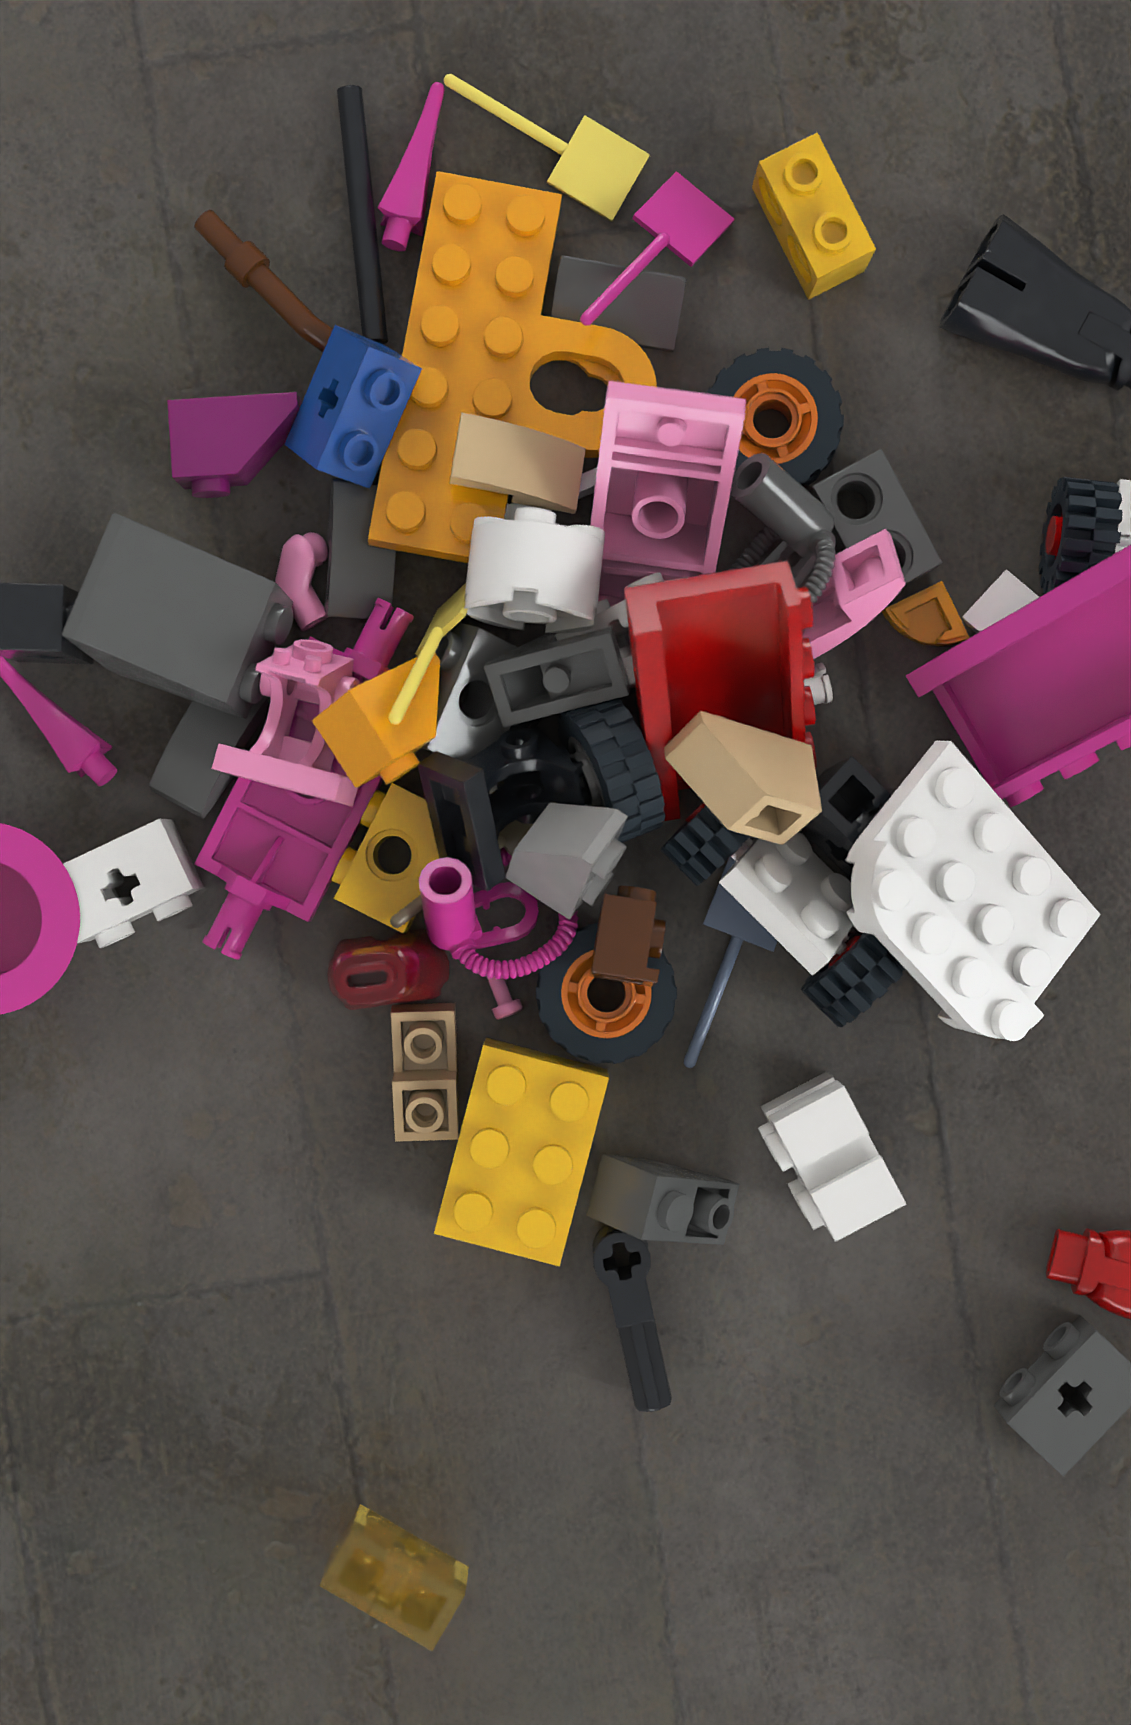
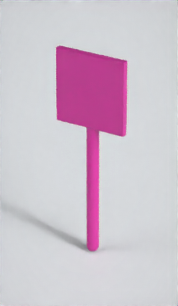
[580,171,735,326]

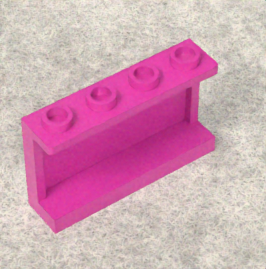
[906,544,1131,807]

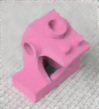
[212,640,360,807]

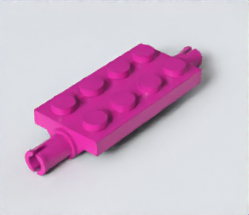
[194,598,414,960]

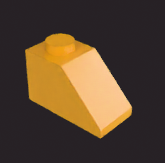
[312,653,440,788]

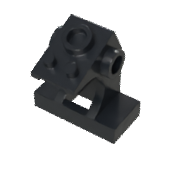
[418,727,591,891]

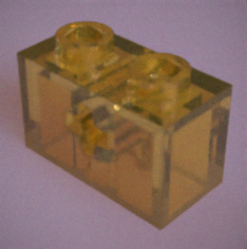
[319,1504,469,1651]

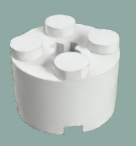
[465,507,605,633]

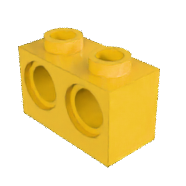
[752,132,876,300]

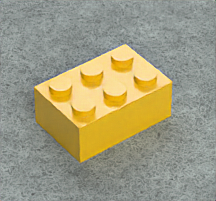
[434,1038,609,1267]

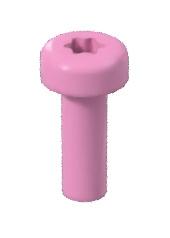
[486,960,523,1020]

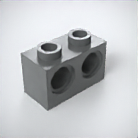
[809,449,943,586]

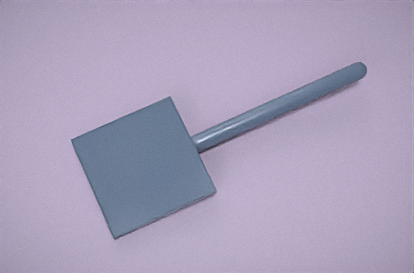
[683,856,778,1068]

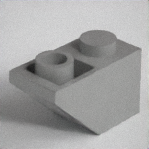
[506,803,628,920]

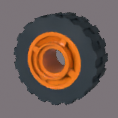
[706,347,844,486]
[536,923,677,1064]

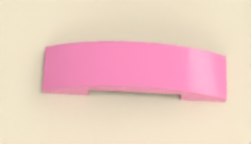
[803,529,906,659]

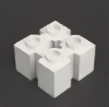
[758,1072,906,1242]

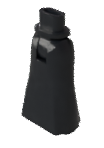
[939,214,1131,391]

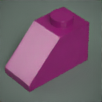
[167,392,302,498]

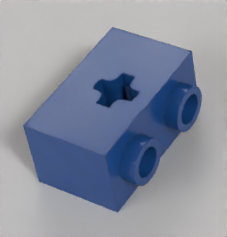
[284,325,422,489]

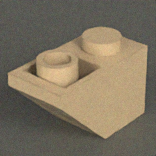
[664,711,822,845]

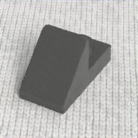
[484,626,631,727]

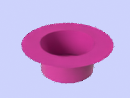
[0,823,80,1014]

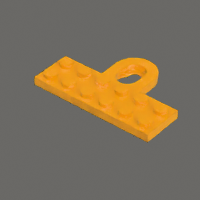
[368,171,657,563]

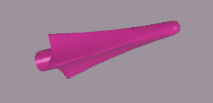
[377,82,445,252]
[0,656,117,787]

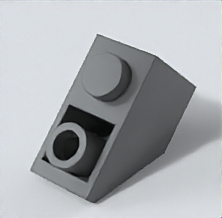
[586,1154,740,1245]

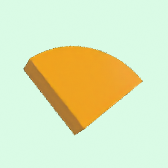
[882,581,970,646]

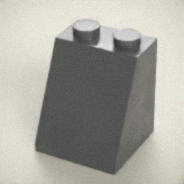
[62,513,293,719]

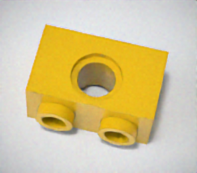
[331,783,439,933]

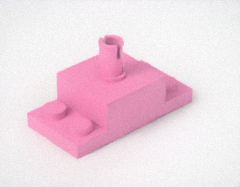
[590,381,746,606]

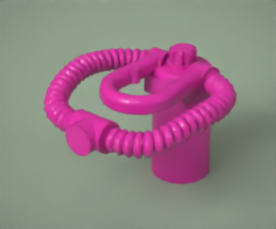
[419,848,579,980]

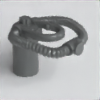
[726,453,836,607]

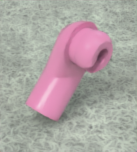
[275,532,329,631]

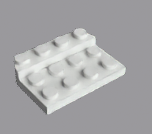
[846,741,1101,1041]

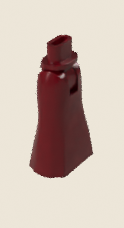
[328,929,450,1010]

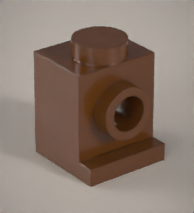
[590,886,666,987]

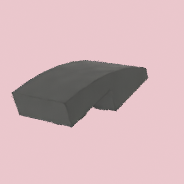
[324,478,396,620]
[149,696,270,819]

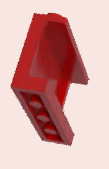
[624,561,817,822]

